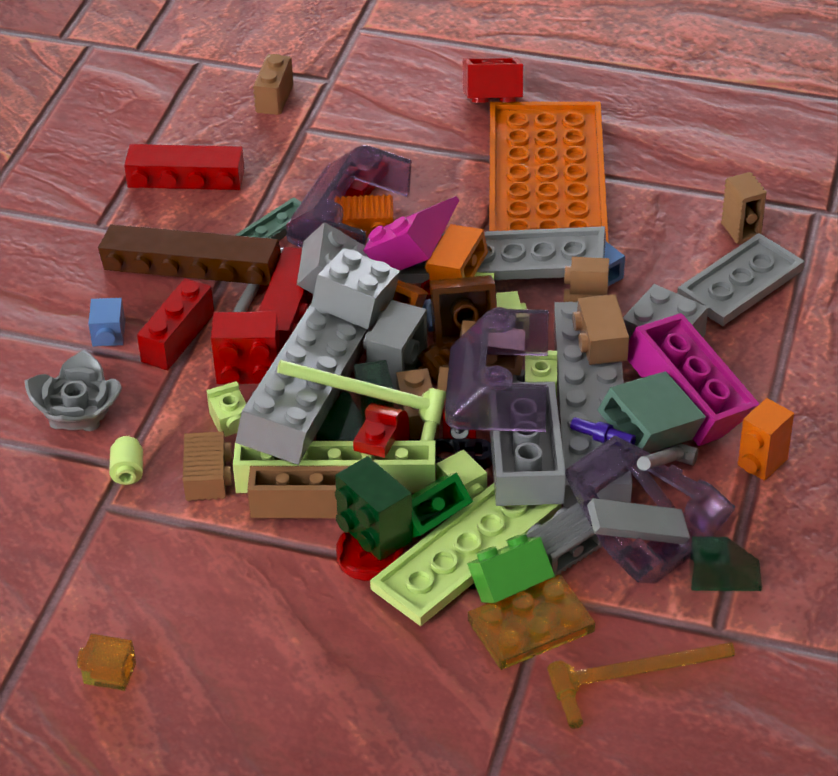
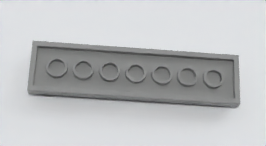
[367,226,606,283]

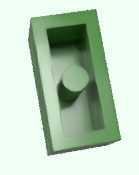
[467,533,555,603]

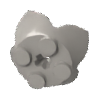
[24,350,122,431]

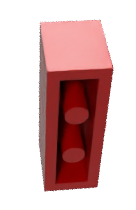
[137,278,214,371]

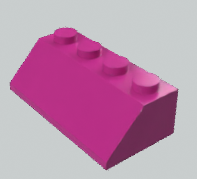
[628,313,759,446]

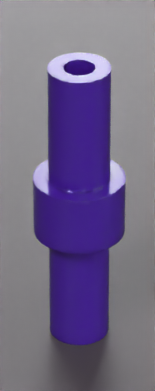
[570,417,636,448]

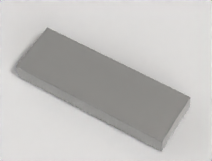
[587,498,690,544]

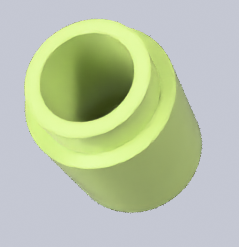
[109,436,143,485]

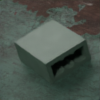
[597,371,706,457]

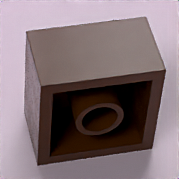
[429,275,498,349]

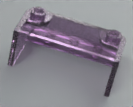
[286,145,412,248]
[445,307,549,432]

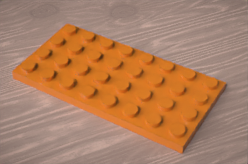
[489,102,609,243]

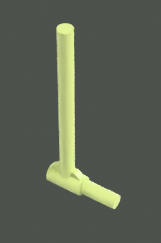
[277,360,447,441]

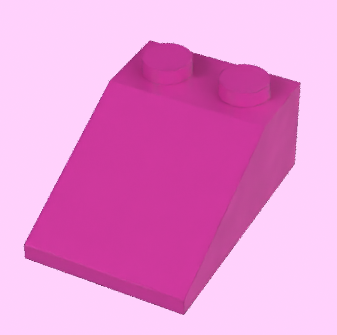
[363,196,459,270]

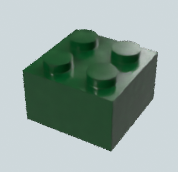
[335,456,412,561]

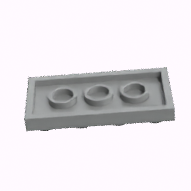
[677,233,805,326]

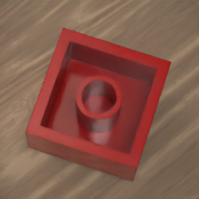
[463,58,523,103]
[211,311,280,384]

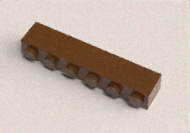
[98,224,281,286]

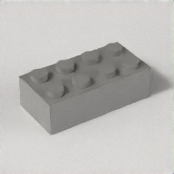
[488,382,565,506]

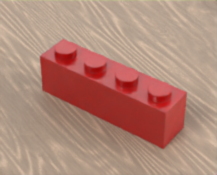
[124,144,245,190]
[258,246,313,351]

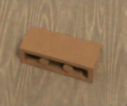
[247,466,349,518]

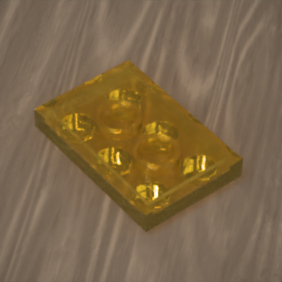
[468,574,595,670]

